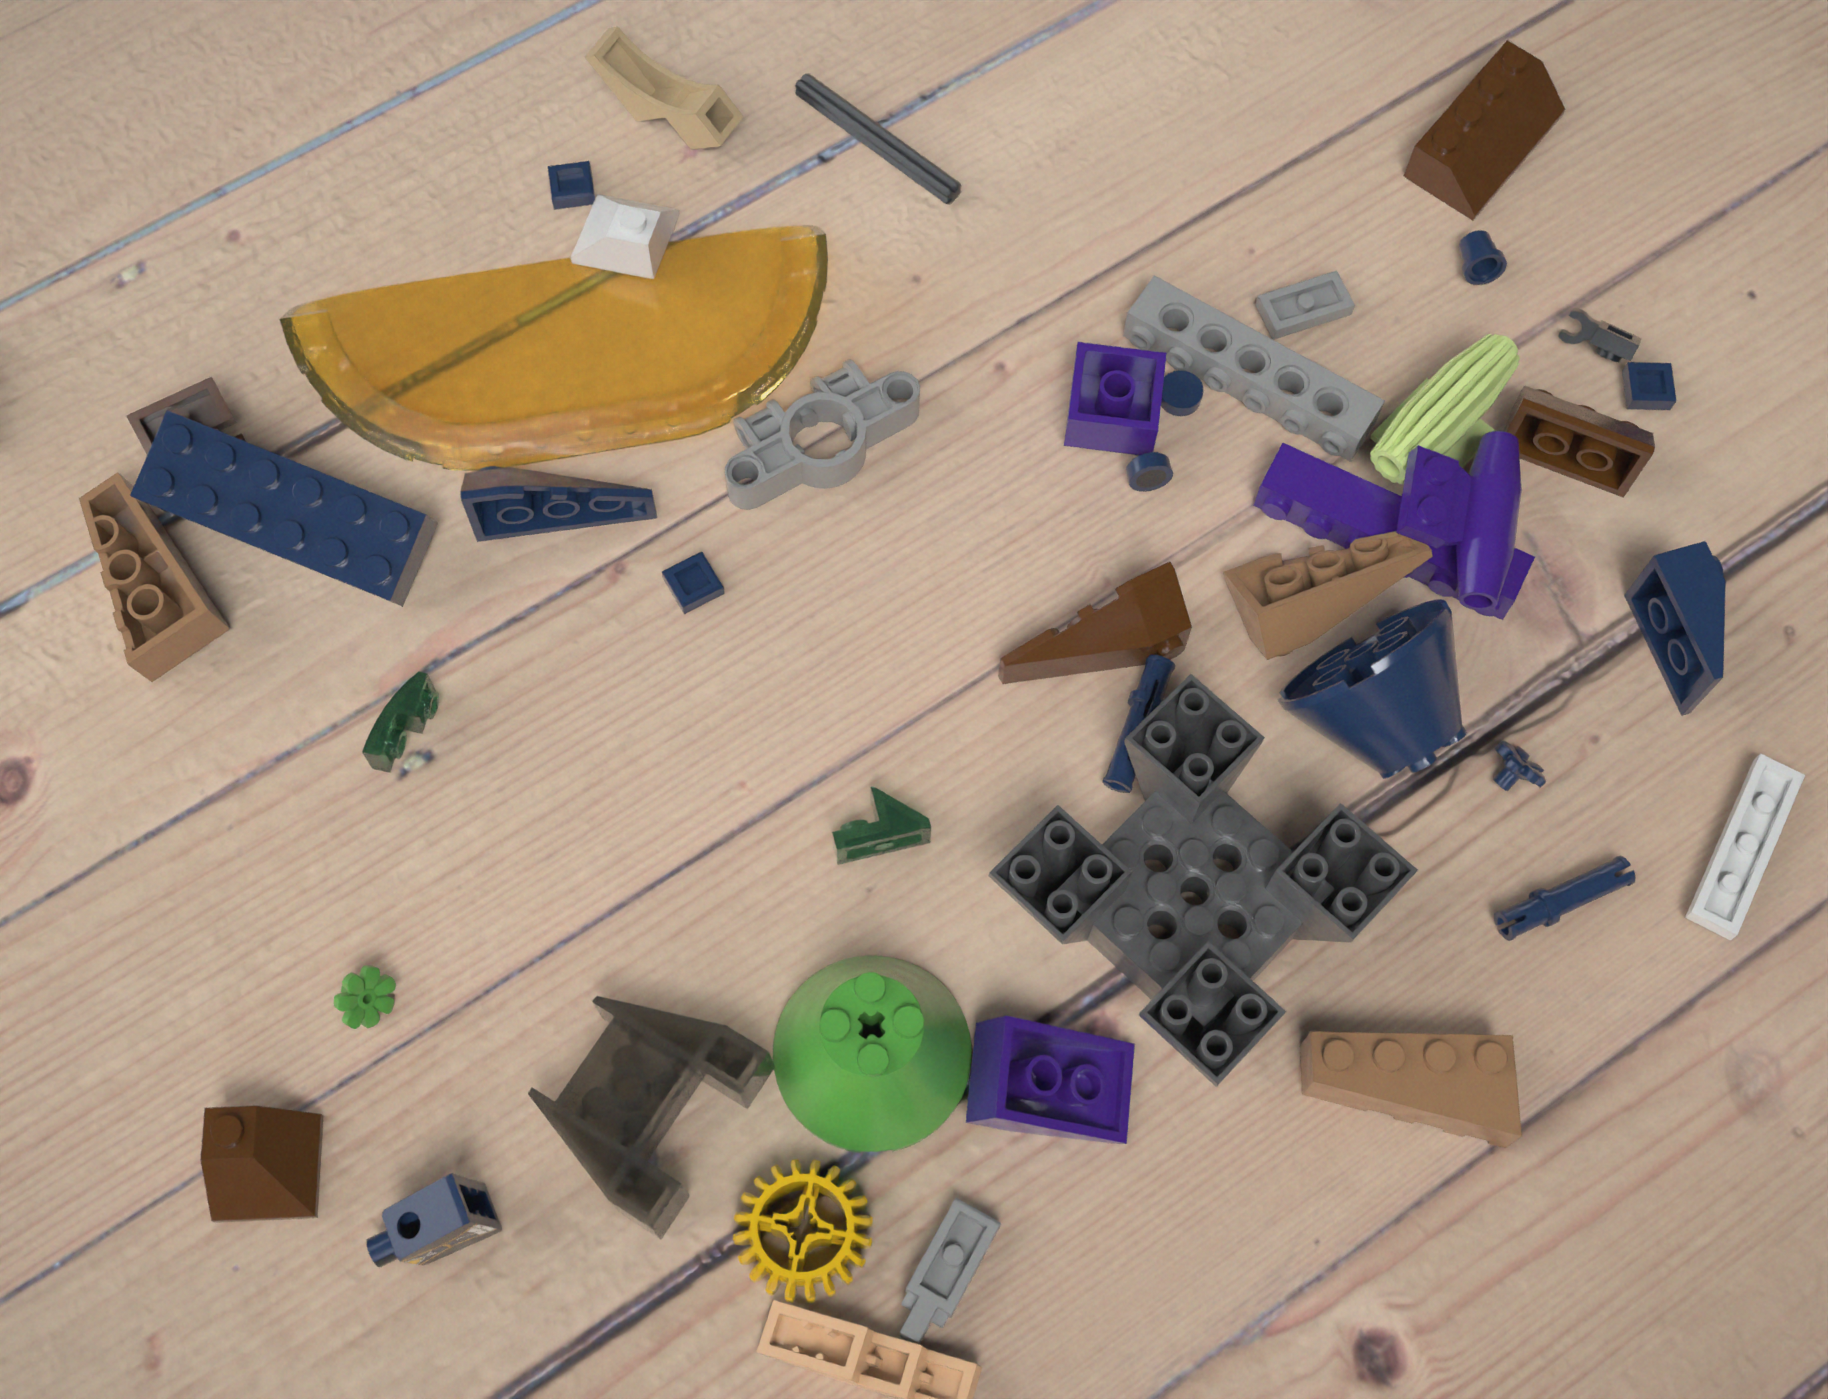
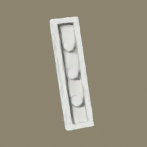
[1685,753,1805,941]

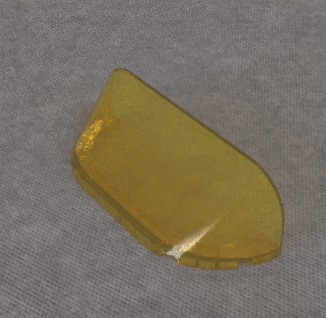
[279,225,828,471]

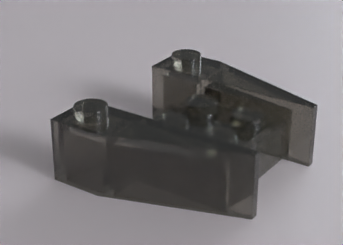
[528,996,775,1240]

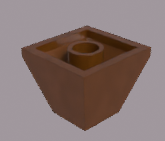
[200,1106,324,1223]

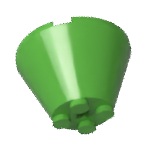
[773,955,972,1153]

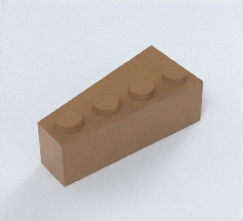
[79,472,230,682]

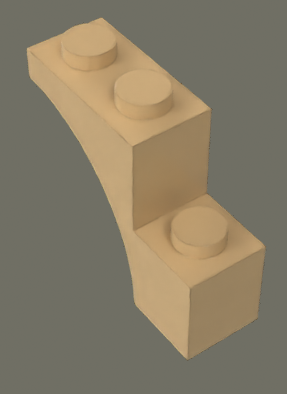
[585,26,744,149]

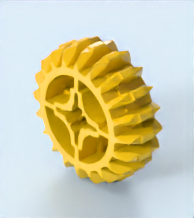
[733,1159,873,1303]

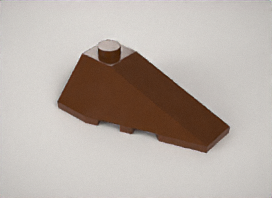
[998,562,1192,684]

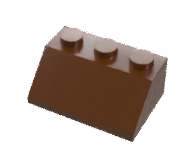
[1503,385,1655,498]

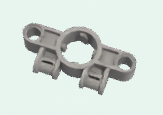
[725,359,920,510]

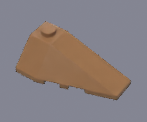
[1223,531,1433,660]

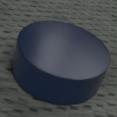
[1161,370,1204,416]

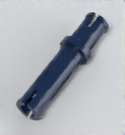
[1102,655,1176,793]
[1494,856,1636,941]

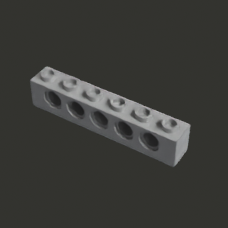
[1123,275,1385,462]

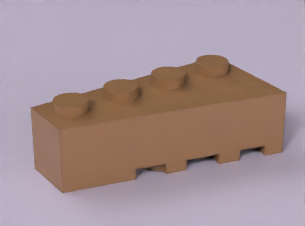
[1300,1031,1522,1148]

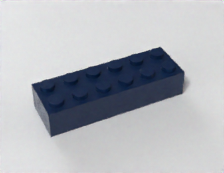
[130,410,438,607]

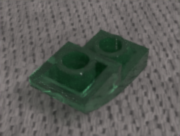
[362,671,439,773]

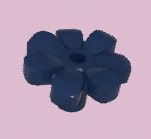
[1493,741,1546,791]

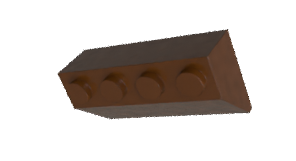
[1403,40,1566,221]

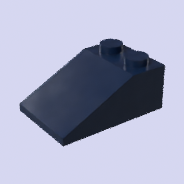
[1624,541,1726,716]

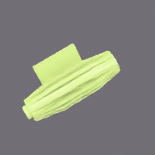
[1370,334,1520,484]

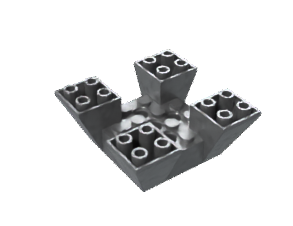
[988,674,1418,1087]

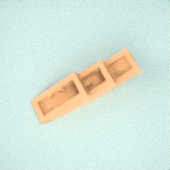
[756,1300,982,1399]

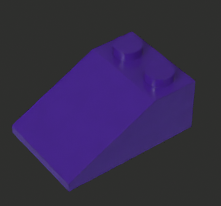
[965,1015,1135,1144]

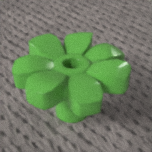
[334,965,396,1029]

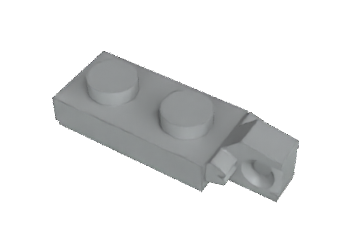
[900,1198,1001,1345]

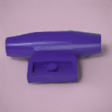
[1396,431,1522,610]

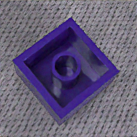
[1064,342,1167,455]

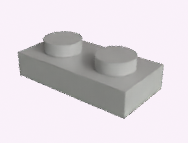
[1255,271,1355,340]

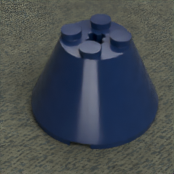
[1277,599,1467,779]

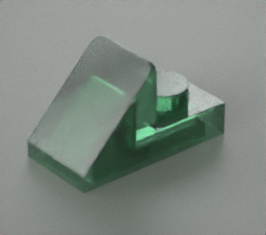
[832,786,931,865]

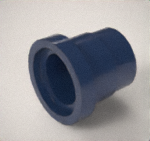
[1459,230,1507,285]

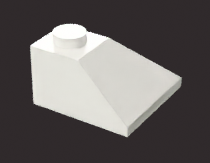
[571,194,679,279]

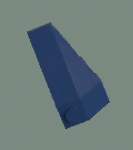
[460,466,657,542]

